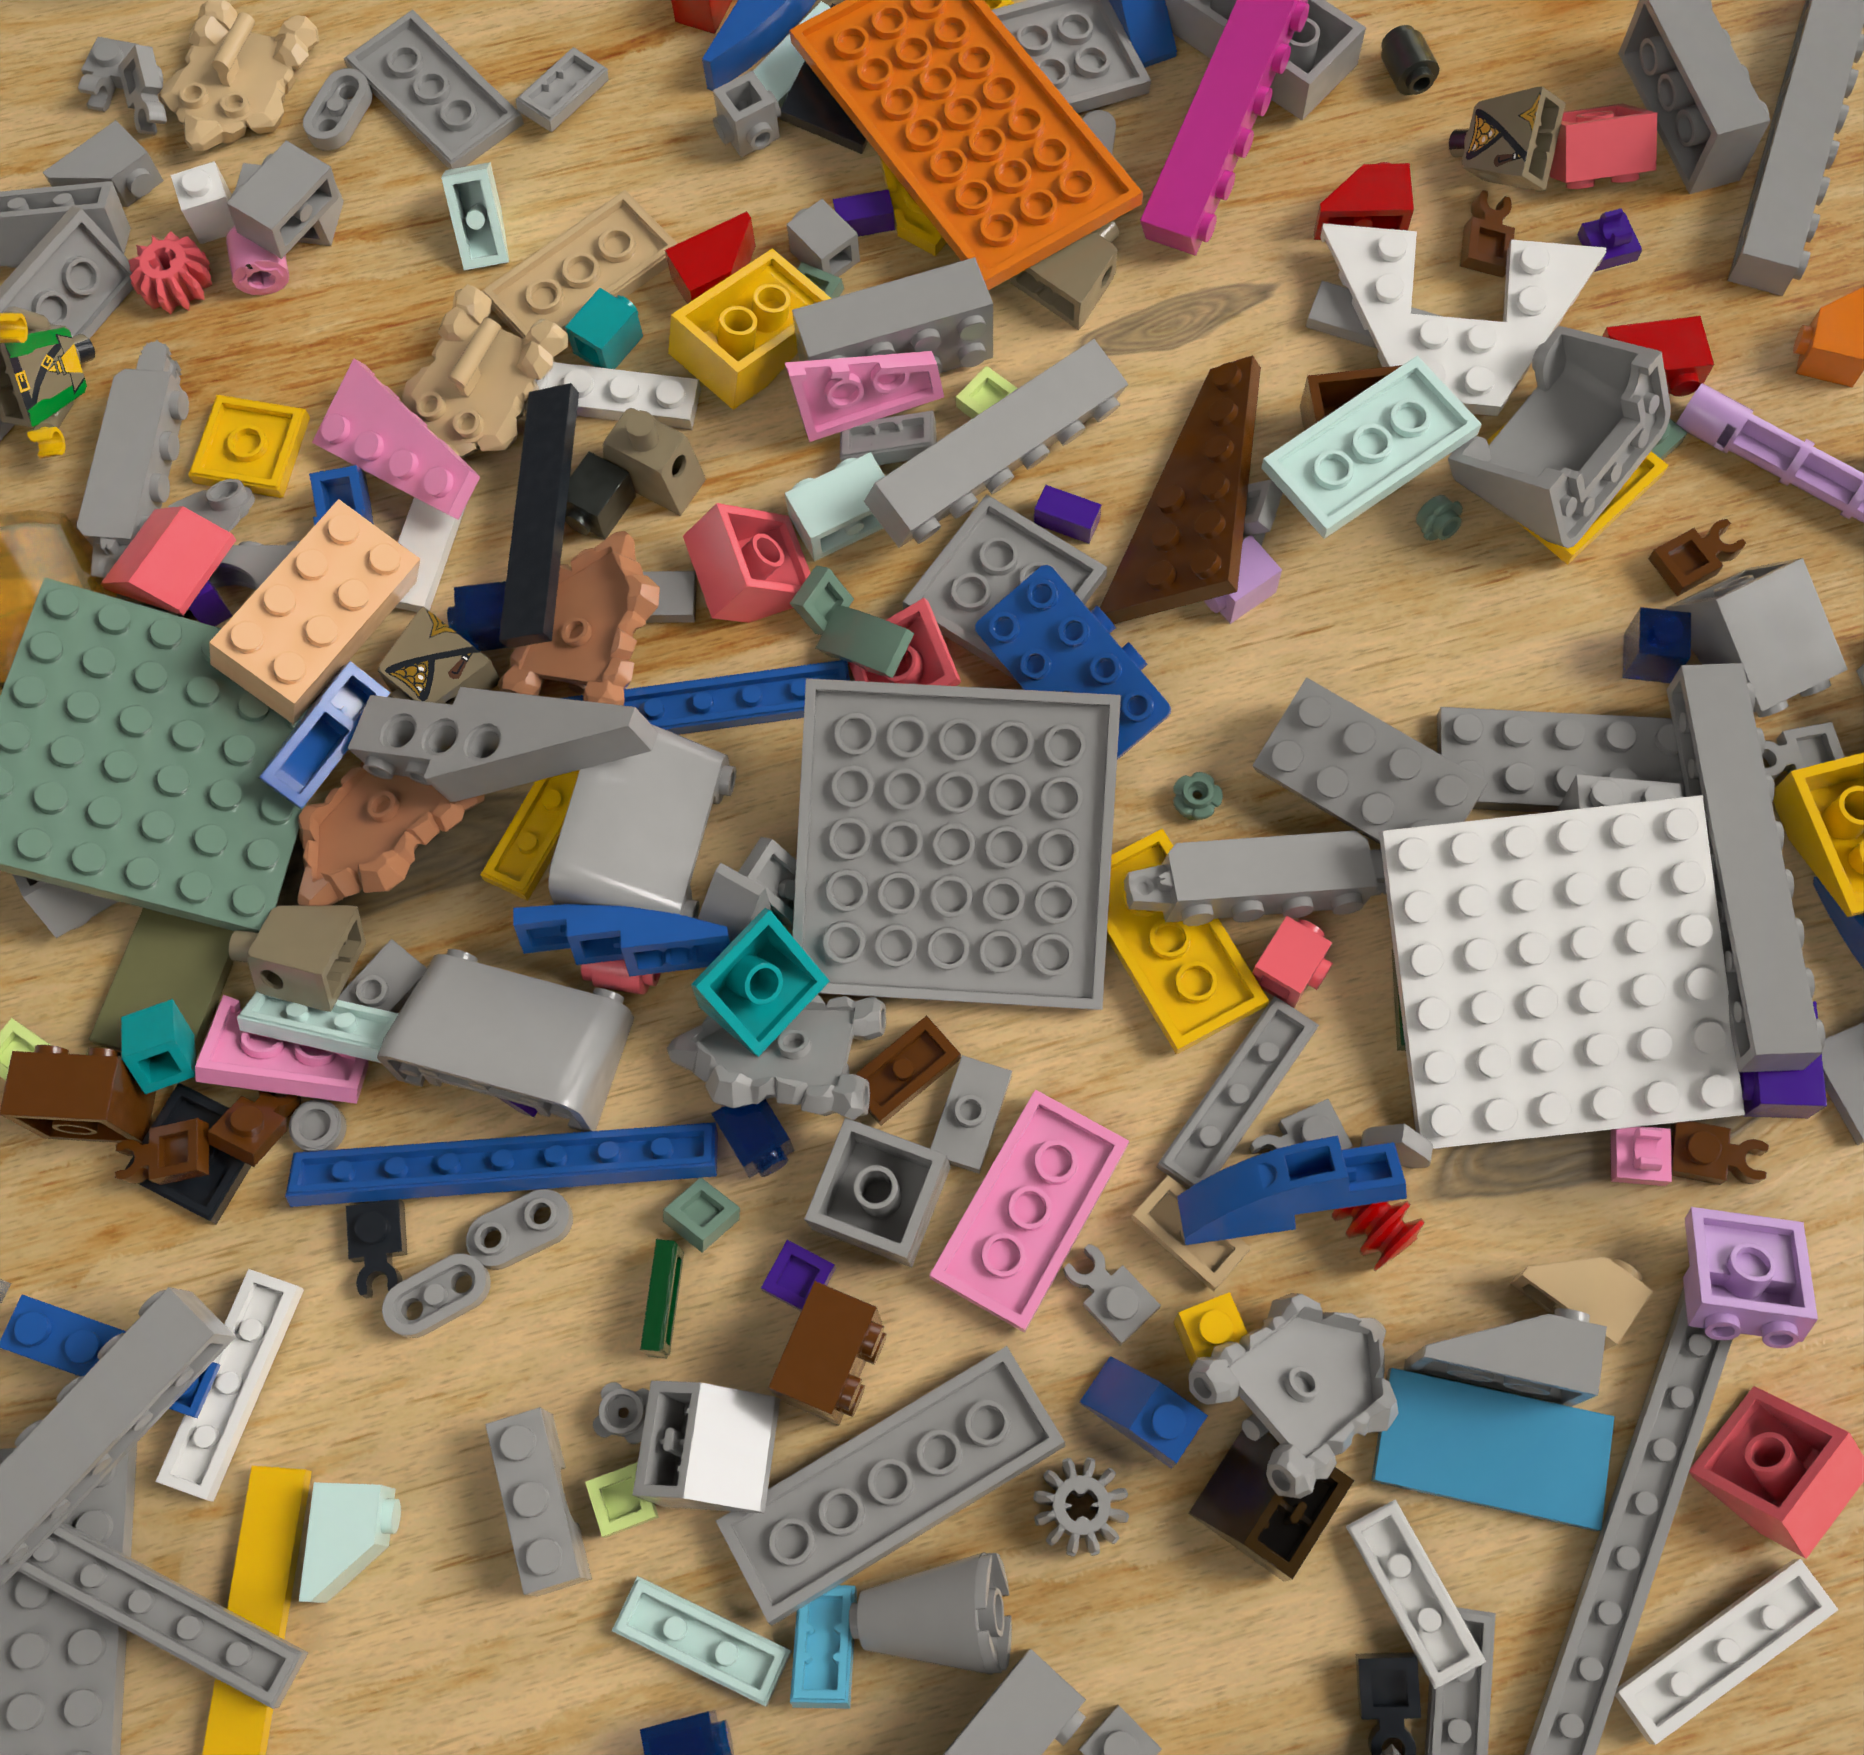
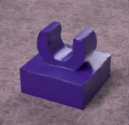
[1577,208,1642,272]

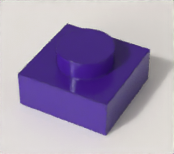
[761,1240,836,1311]

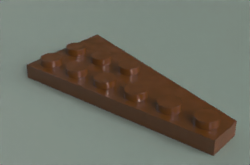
[1100,355,1261,624]

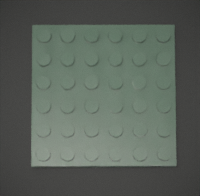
[0,577,321,933]

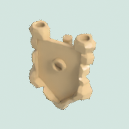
[160,0,319,151]
[401,284,568,457]

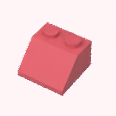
[1549,103,1657,189]
[683,503,810,623]
[1689,1386,1864,1559]

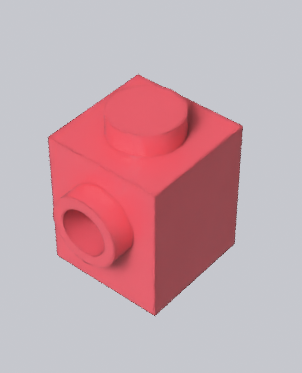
[1252,916,1333,1008]

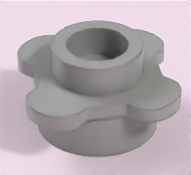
[593,1382,649,1444]

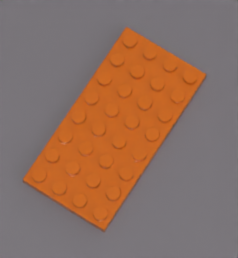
[789,0,1143,290]

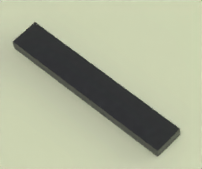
[499,383,579,649]

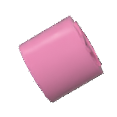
[226,227,289,295]

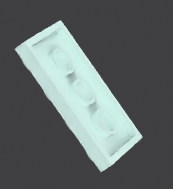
[1261,355,1482,539]

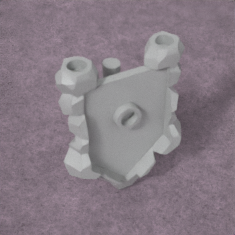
[667,995,886,1120]
[1189,1293,1399,1498]

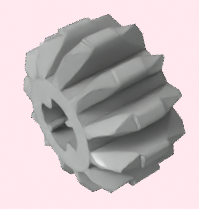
[1033,1457,1129,1557]

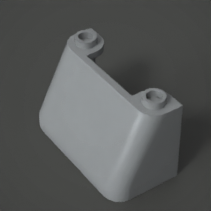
[1448,325,1671,548]
[548,724,736,919]
[377,949,634,1132]

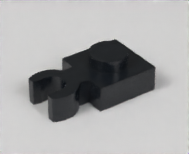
[346,1199,408,1299]
[1356,1652,1421,1755]

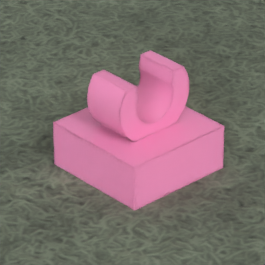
[1611,1126,1672,1186]

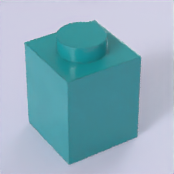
[565,288,643,369]
[121,999,196,1094]

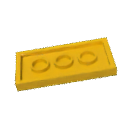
[1107,828,1269,1055]

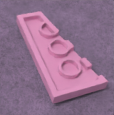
[312,359,480,520]

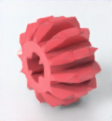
[128,231,212,315]

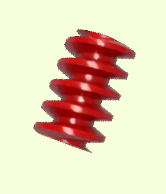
[1331,1201,1425,1272]

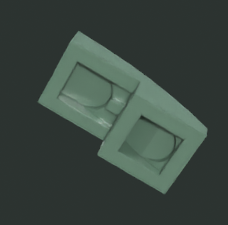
[816,605,914,678]

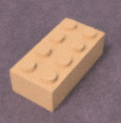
[209,499,420,724]

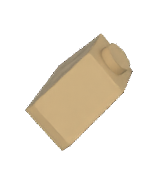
[1510,1257,1653,1351]

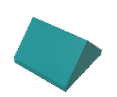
[691,908,830,1057]

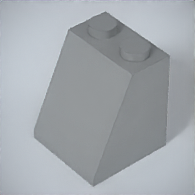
[1666,558,1848,717]

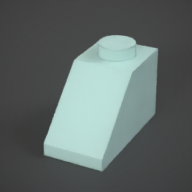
[441,162,509,270]
[299,1482,401,1603]

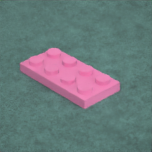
[929,1090,1129,1333]

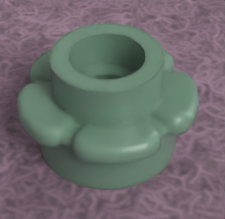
[1416,495,1463,541]
[1173,772,1223,821]

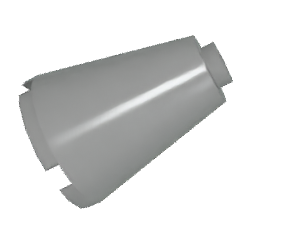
[849,1552,1012,1675]

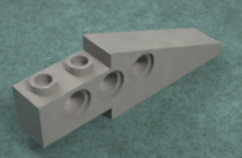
[348,687,658,802]

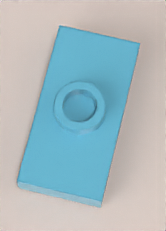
[790,1585,857,1709]

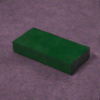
[640,1239,684,1359]

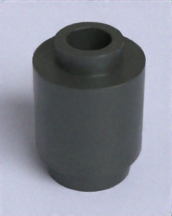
[1381,25,1440,95]

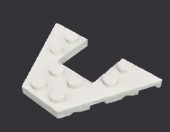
[1320,223,1606,416]

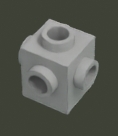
[713,71,781,157]

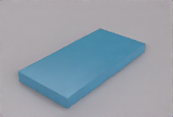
[1371,1368,1615,1532]

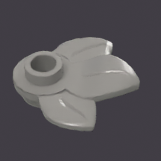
[168,479,255,532]

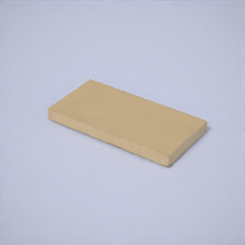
[482,190,678,339]

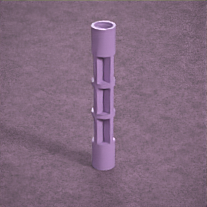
[1676,383,1864,523]

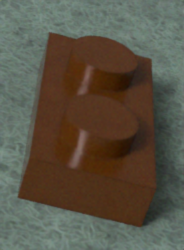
[855,1015,961,1126]

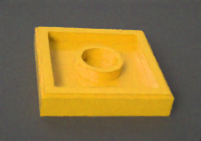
[188,395,310,498]

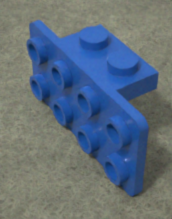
[975,565,1171,760]

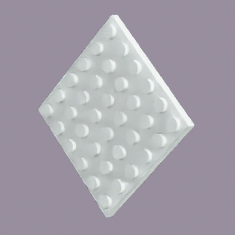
[1379,795,1745,1149]

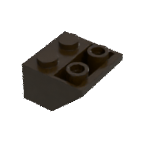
[1188,1429,1355,1582]

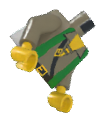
[0,306,95,459]

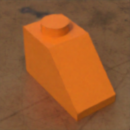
[1793,287,1864,387]

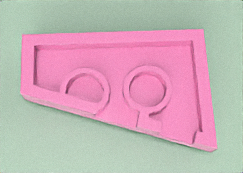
[785,351,944,442]
[195,994,368,1104]

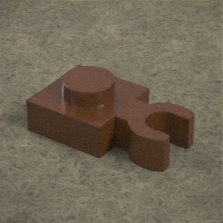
[1460,190,1515,278]
[1648,519,1746,597]
[208,1090,301,1167]
[115,1118,209,1185]
[1670,1121,1769,1185]

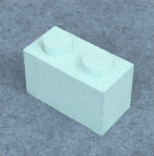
[785,452,885,562]

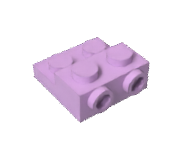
[1683,1207,1818,1348]

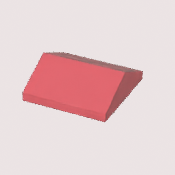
[101,506,236,616]
[848,598,961,686]

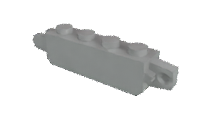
[76,340,189,585]
[1124,831,1387,926]

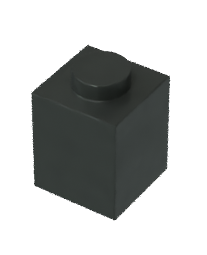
[565,451,636,540]

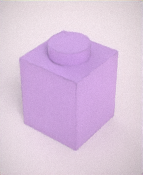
[1204,535,1282,624]

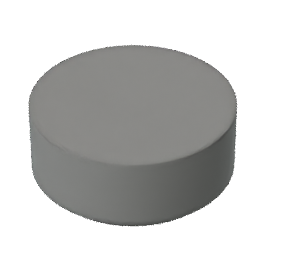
[289,1099,347,1152]

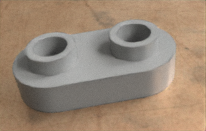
[303,68,373,151]
[466,1189,573,1270]
[382,1253,491,1338]

